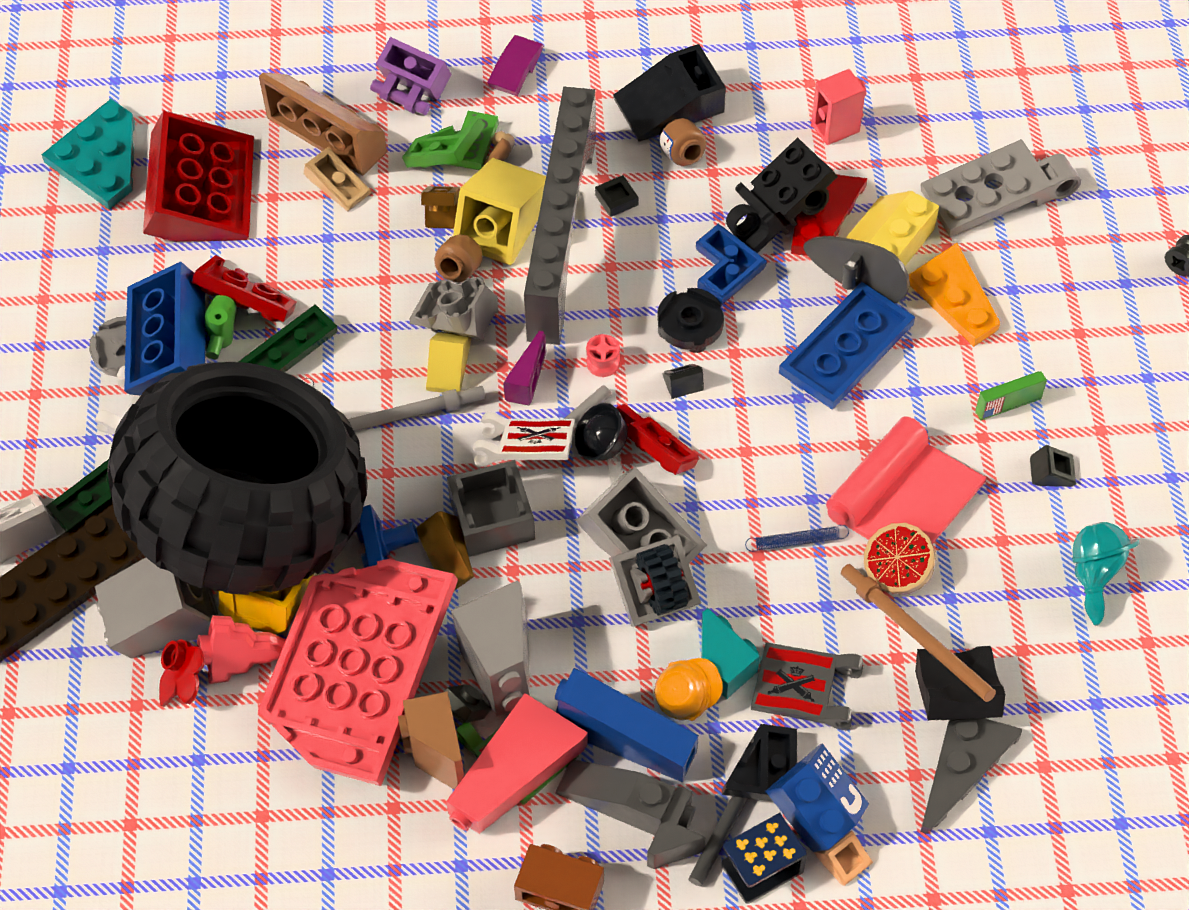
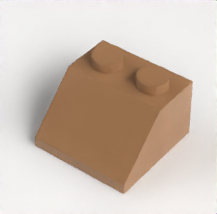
[398,691,464,790]

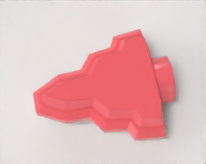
[197,615,286,684]

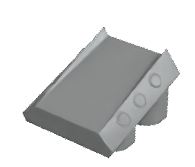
[409,277,498,341]

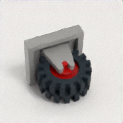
[609,535,701,627]

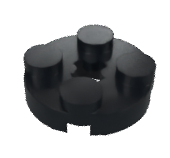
[657,288,724,353]

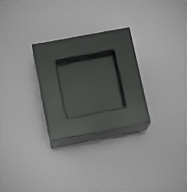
[595,175,639,217]
[444,684,491,723]

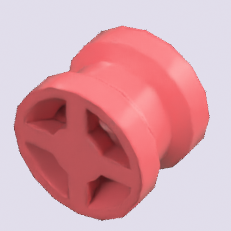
[586,334,620,377]

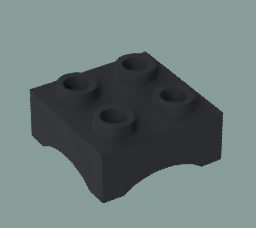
[915,646,1006,721]

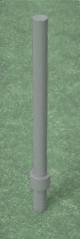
[348,386,486,431]

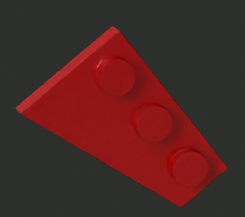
[191,255,297,322]

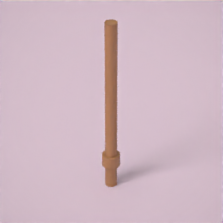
[841,564,996,702]

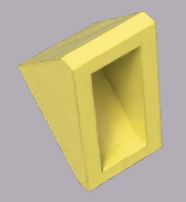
[426,332,472,392]

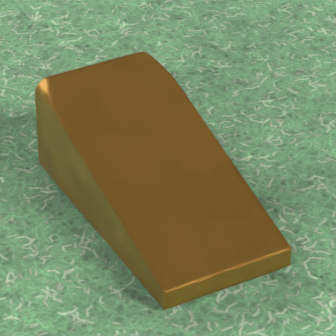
[416,511,474,591]

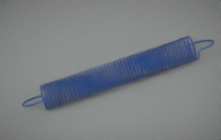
[745,525,849,552]

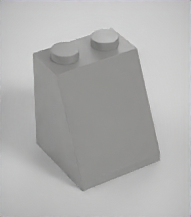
[95,558,219,658]
[451,580,530,717]

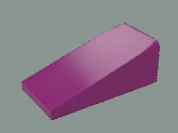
[503,331,547,406]

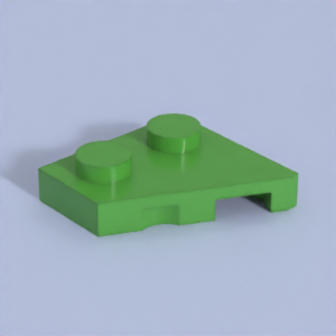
[402,116,485,168]

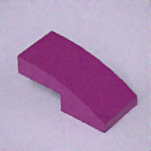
[487,35,544,97]

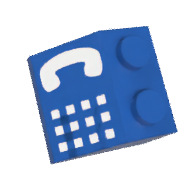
[765,743,869,852]

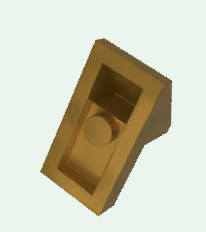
[421,186,460,229]

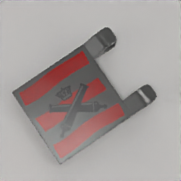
[751,642,863,731]

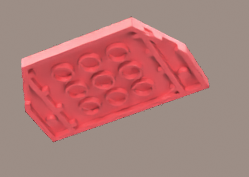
[258,559,458,786]

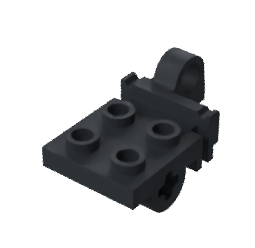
[726,137,838,253]

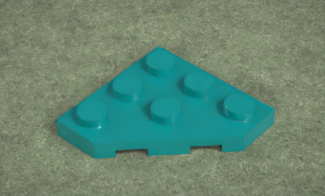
[41,98,135,210]

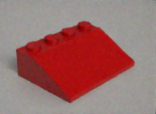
[143,110,254,242]

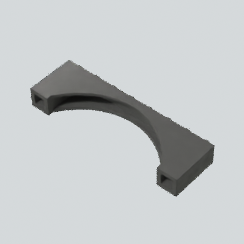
[524,86,596,345]

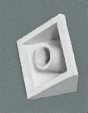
[0,493,57,563]

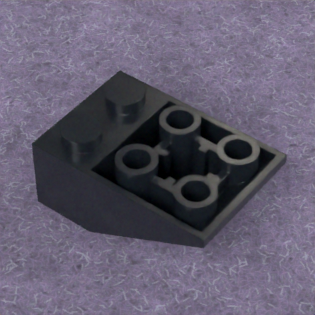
[613,44,726,142]

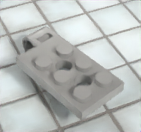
[921,139,1081,237]

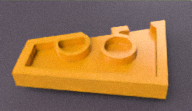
[909,243,1000,347]

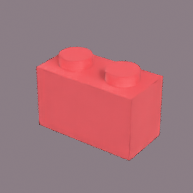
[811,69,866,145]

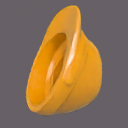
[654,658,723,721]

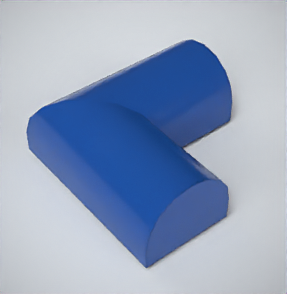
[696,223,767,307]

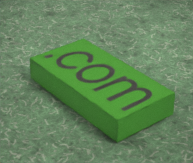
[454,111,499,170]

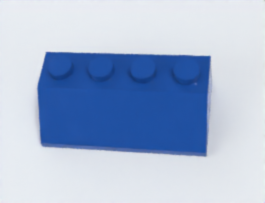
[124,261,205,396]

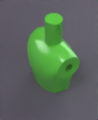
[205,295,237,360]

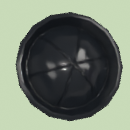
[575,403,628,460]

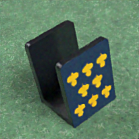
[721,812,807,904]

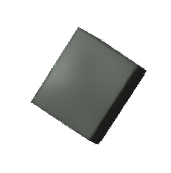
[662,364,704,399]

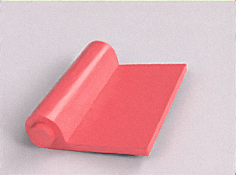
[826,416,986,544]

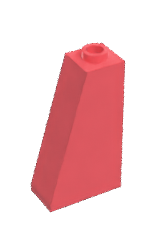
[446,693,588,834]

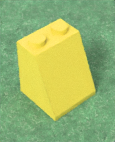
[453,158,546,266]

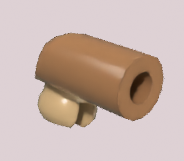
[483,131,515,165]

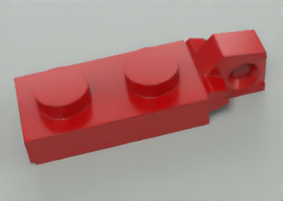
[616,404,699,475]

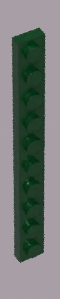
[46,304,337,533]

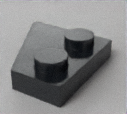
[722,724,797,802]

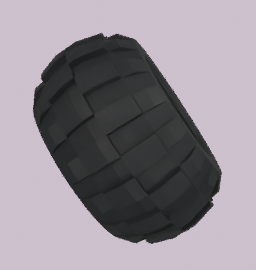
[108,362,368,595]

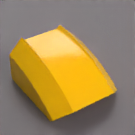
[218,574,314,635]

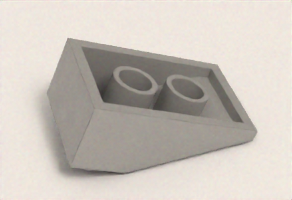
[575,467,707,564]

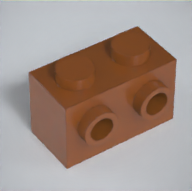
[514,844,604,910]

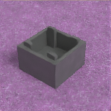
[447,460,535,557]

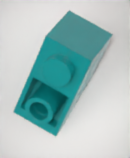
[701,608,760,699]

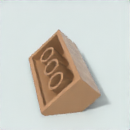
[259,72,387,176]

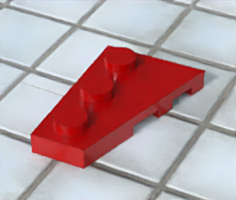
[791,174,868,256]

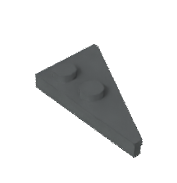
[920,718,1022,834]

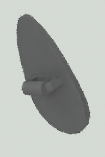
[803,236,910,303]

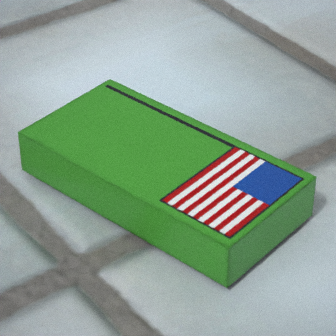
[975,371,1047,421]

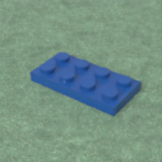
[779,282,915,410]

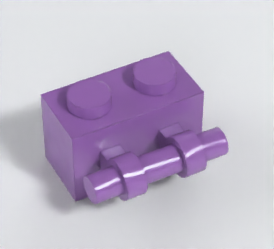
[370,37,452,115]

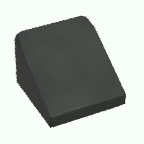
[1030,445,1076,487]

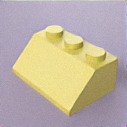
[846,191,939,266]

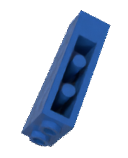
[555,668,699,783]

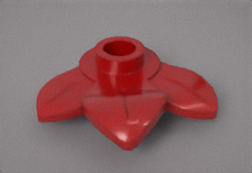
[159,639,204,707]

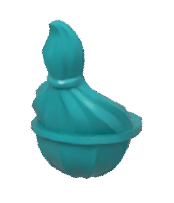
[1072,522,1140,626]

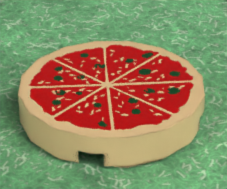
[864,523,936,595]

